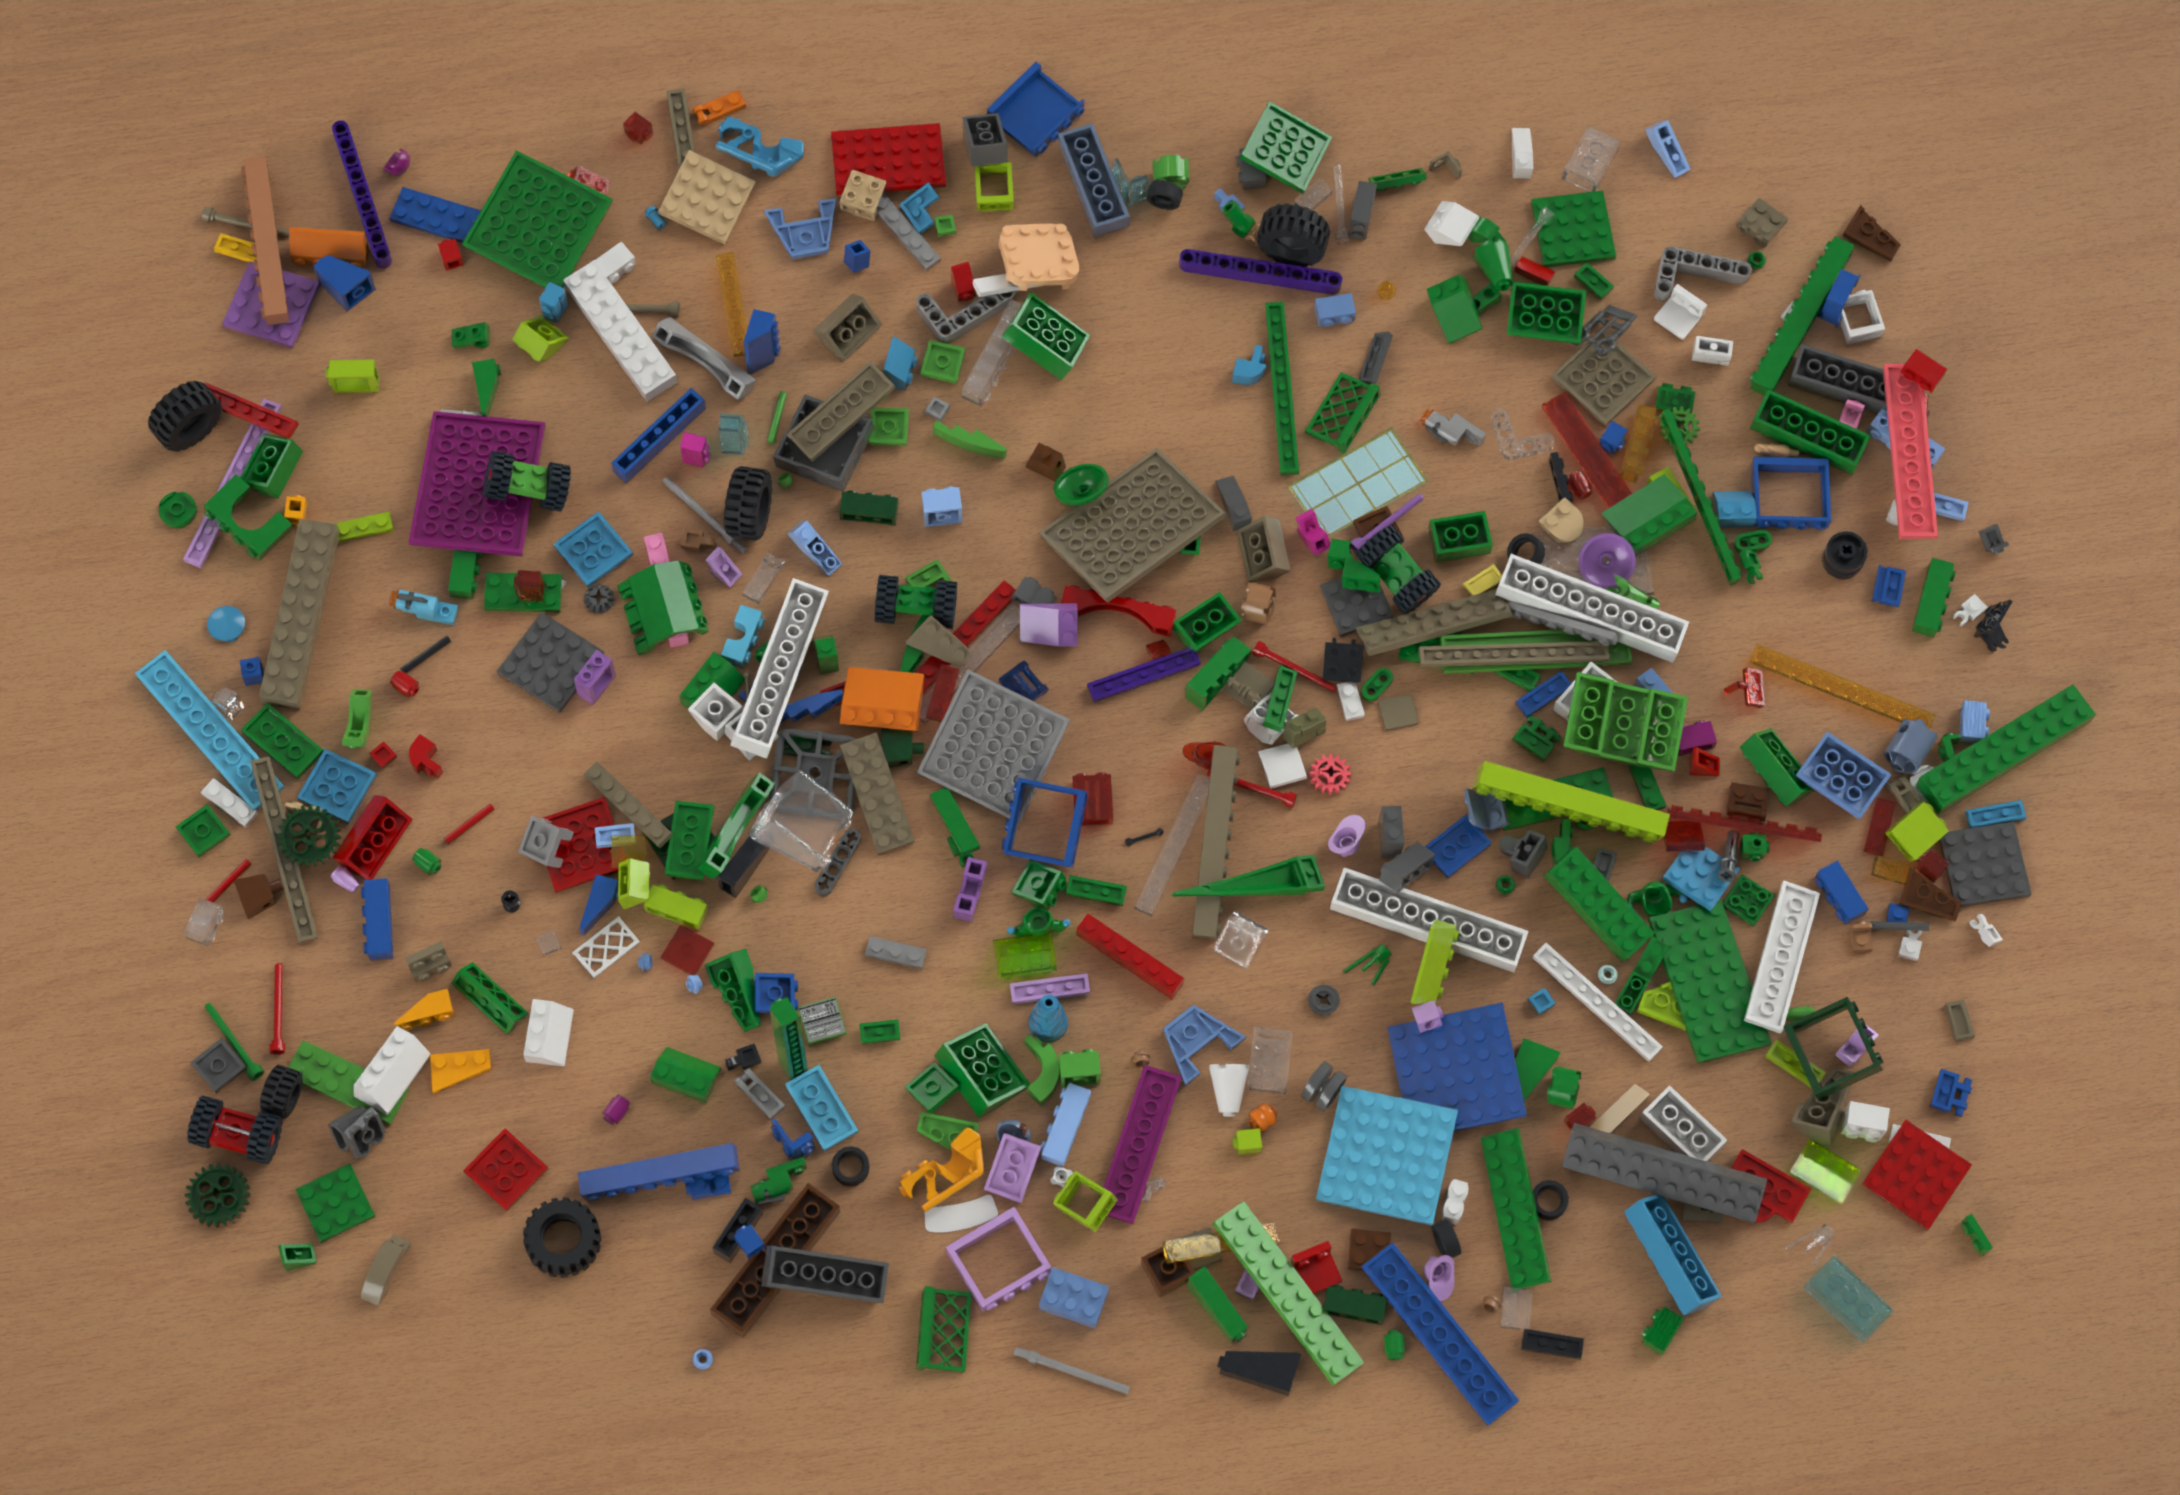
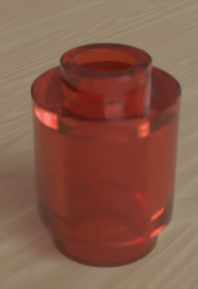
[1568,470,1593,500]

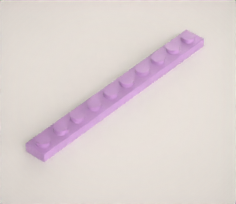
[183,398,282,569]

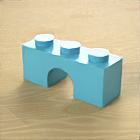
[721,605,765,668]

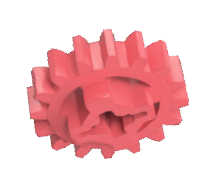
[1309,753,1351,796]

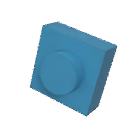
[1528,988,1556,1015]

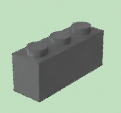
[1379,842,1436,893]

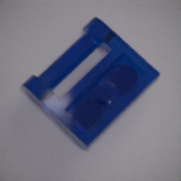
[998,660,1049,701]

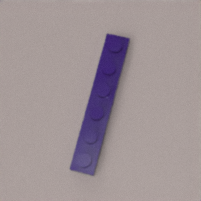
[1087,648,1201,703]

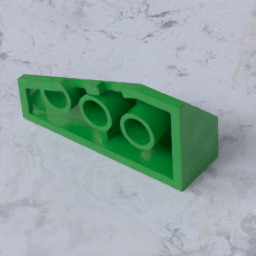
[704,949,761,1032]

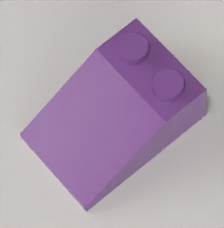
[1020,603,1077,646]

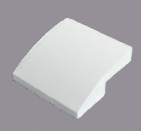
[1258,743,1307,789]

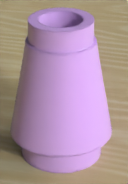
[330,865,360,893]

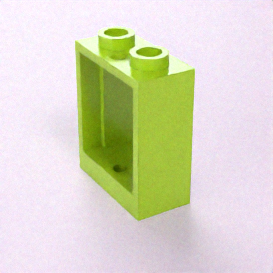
[975,162,1014,211]
[326,360,379,393]
[1053,1171,1118,1233]

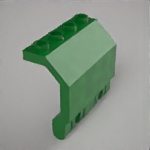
[617,560,709,655]

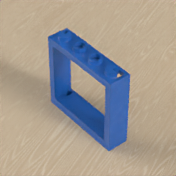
[1751,457,1831,530]
[1001,778,1089,868]

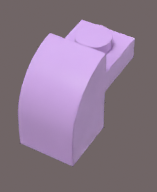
[1835,1025,1879,1067]

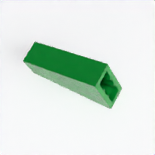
[1515,1038,1560,1103]
[1187,1266,1248,1343]

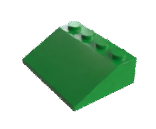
[1507,282,1586,344]
[1001,292,1090,380]
[1601,474,1697,557]
[934,1023,1031,1118]

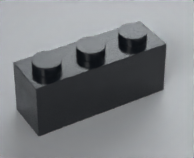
[712,1198,763,1263]

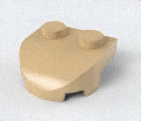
[1538,497,1584,544]

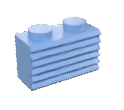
[1959,700,1990,743]

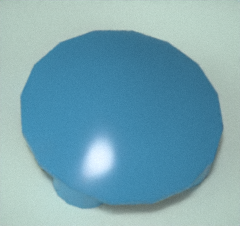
[207,606,245,642]

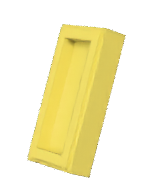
[1463,564,1502,596]

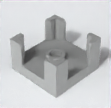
[518,816,574,868]

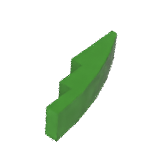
[933,421,1007,459]

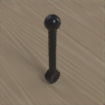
[1125,828,1164,846]

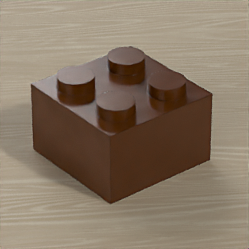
[1141,1239,1195,1298]

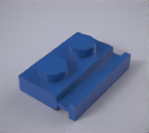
[1871,565,1906,607]

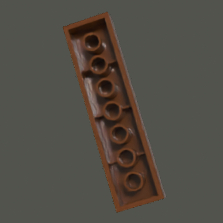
[710,1183,841,1338]

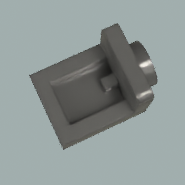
[1978,524,2009,554]

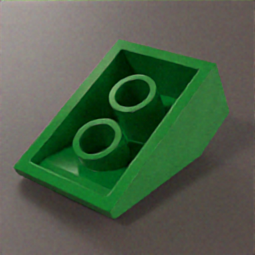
[1426,274,1483,344]

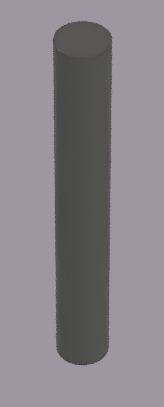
[1870,921,1929,931]

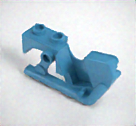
[716,116,804,177]

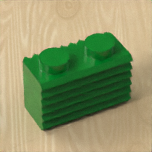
[1641,1306,1684,1355]

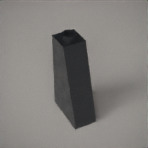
[718,827,774,898]
[1217,1351,1301,1396]

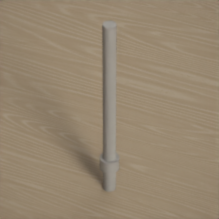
[662,477,747,554]
[1014,1347,1130,1395]

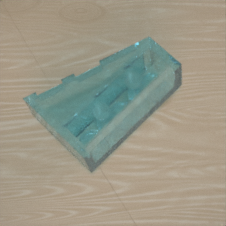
[719,413,749,455]

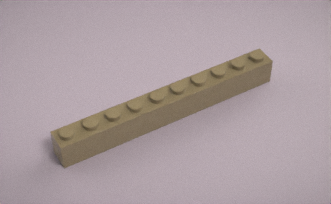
[1192,745,1240,940]

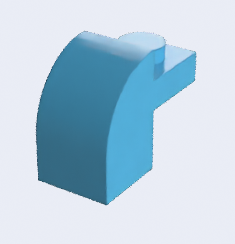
[1232,345,1266,385]

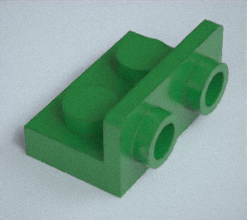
[1655,383,1696,414]

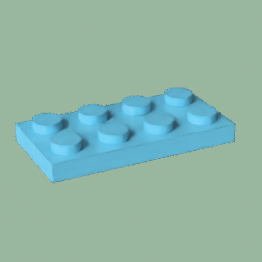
[785,1065,859,1152]

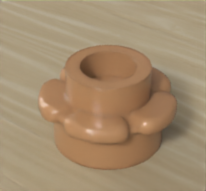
[1131,1051,1150,1068]
[1482,1295,1501,1313]

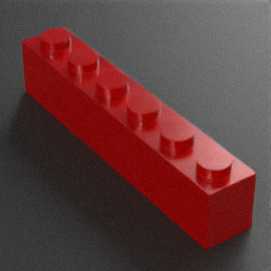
[1076,913,1184,1000]

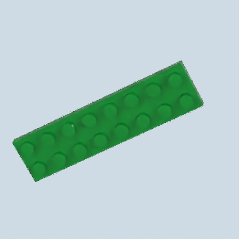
[1480,1128,1552,1292]

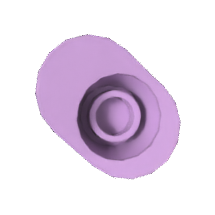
[1328,815,1366,858]
[1424,1255,1455,1301]

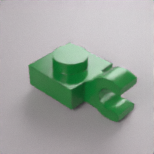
[1739,550,1763,584]

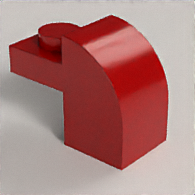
[409,734,443,779]

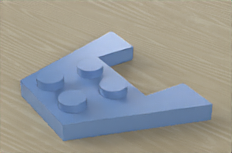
[764,198,836,259]
[1163,1005,1246,1086]

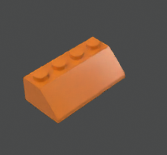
[289,227,369,268]

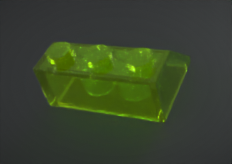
[993,932,1057,979]
[1790,1140,1861,1203]

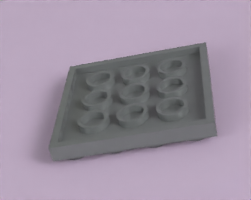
[497,612,604,713]
[1939,822,2031,907]

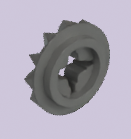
[584,583,614,613]
[1308,985,1339,1016]

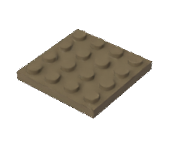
[1551,328,1656,427]

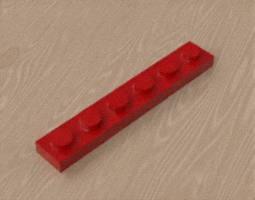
[205,382,299,439]

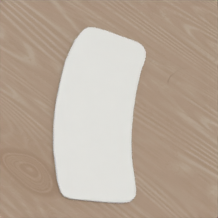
[925,1195,998,1233]

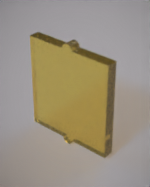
[610,835,648,868]

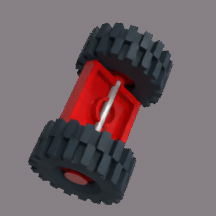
[187,1095,283,1164]

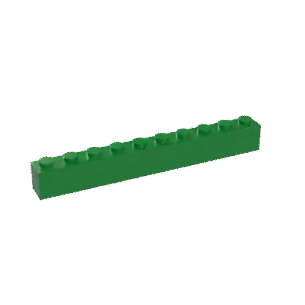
[1749,236,1855,396]
[769,997,808,1081]

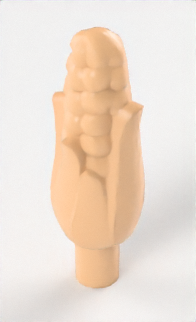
[1754,443,1799,458]

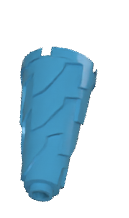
[1029,995,1068,1042]

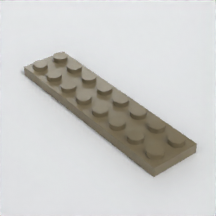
[1356,589,1512,656]

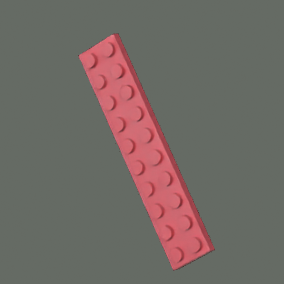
[1883,364,1938,539]

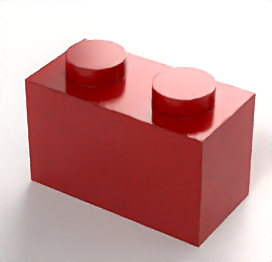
[1900,349,1947,393]

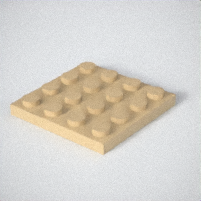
[658,150,756,245]

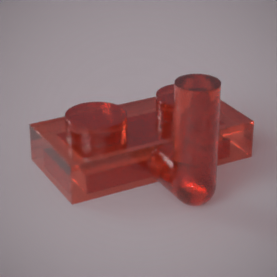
[1724,667,1765,708]

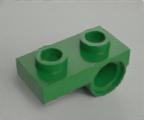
[452,322,490,349]

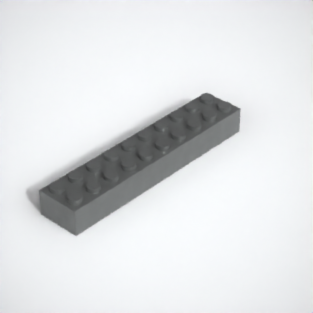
[1562,1123,1767,1223]

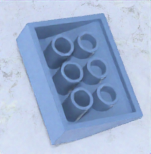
[1795,732,1892,820]

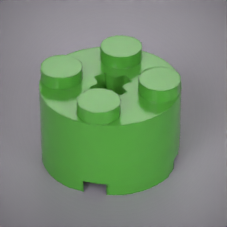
[1152,155,1190,189]

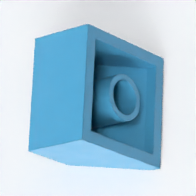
[883,337,918,390]
[1713,491,1757,528]

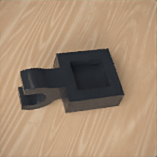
[725,1043,762,1071]

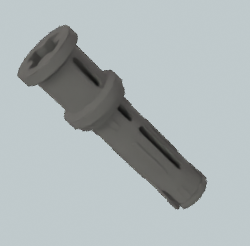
[1718,830,1740,882]

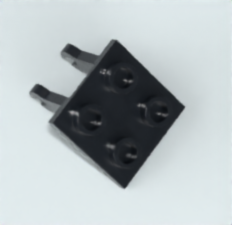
[1974,599,2013,652]
[1323,638,1363,683]

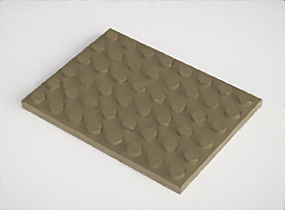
[1039,448,1226,603]

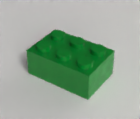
[1428,511,1493,563]

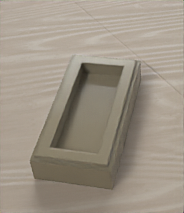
[1944,1000,1975,1042]

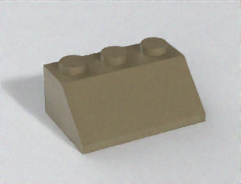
[813,294,882,361]
[1237,516,1291,582]

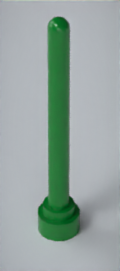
[205,1003,264,1081]

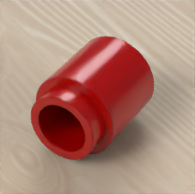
[390,671,419,698]

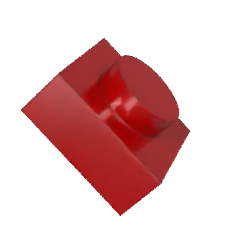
[369,741,397,769]

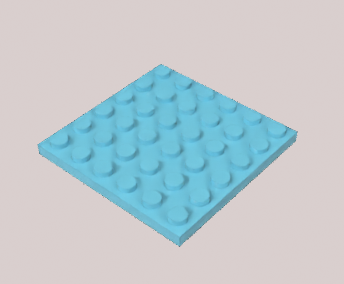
[1316,1086,1458,1225]

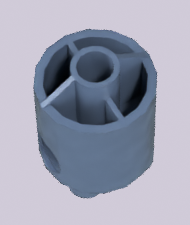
[1884,719,1938,773]

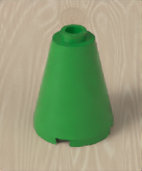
[1473,239,1513,291]

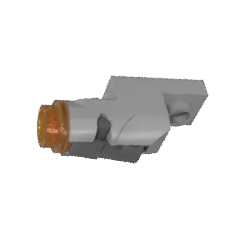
[1419,408,1486,446]

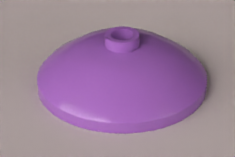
[1578,533,1636,590]

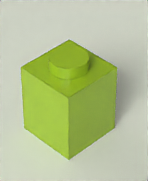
[1232,1128,1262,1155]

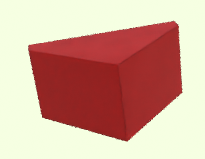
[1689,747,1720,777]

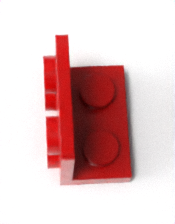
[1290,1240,1343,1294]

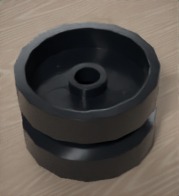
[1822,531,1868,580]

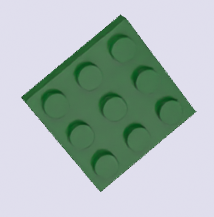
[295,1163,375,1243]

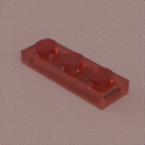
[926,664,960,722]
[1863,797,1896,857]

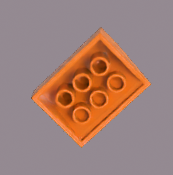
[840,667,924,731]

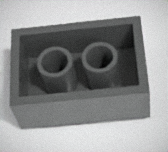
[962,113,1008,166]

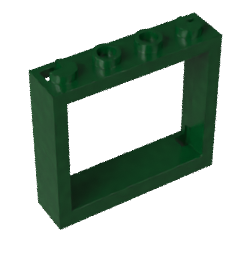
[1783,997,1884,1100]

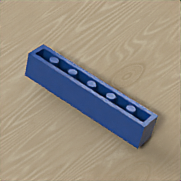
[611,388,706,483]

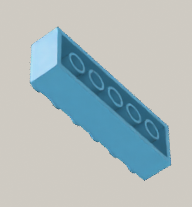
[1624,1195,1722,1316]

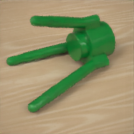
[1343,944,1392,985]

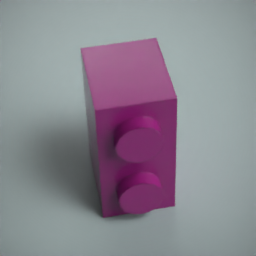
[1678,720,1717,756]

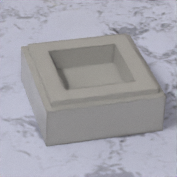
[925,397,950,422]

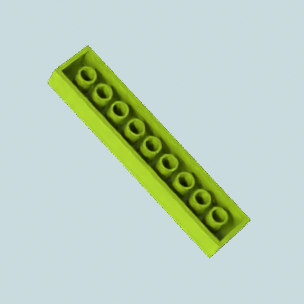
[1472,761,1670,843]

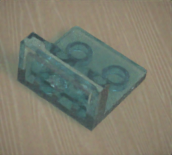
[1112,158,1150,205]

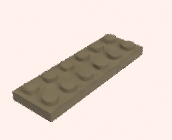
[787,361,896,462]
[840,733,914,854]

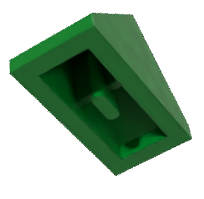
[278,1244,317,1271]

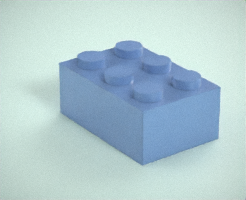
[1039,1267,1109,1329]

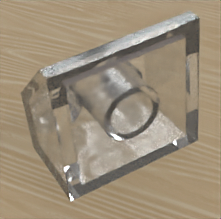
[1213,911,1269,969]

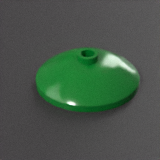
[1054,464,1109,506]

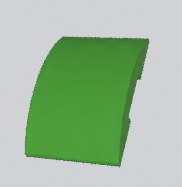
[1563,672,1688,772]

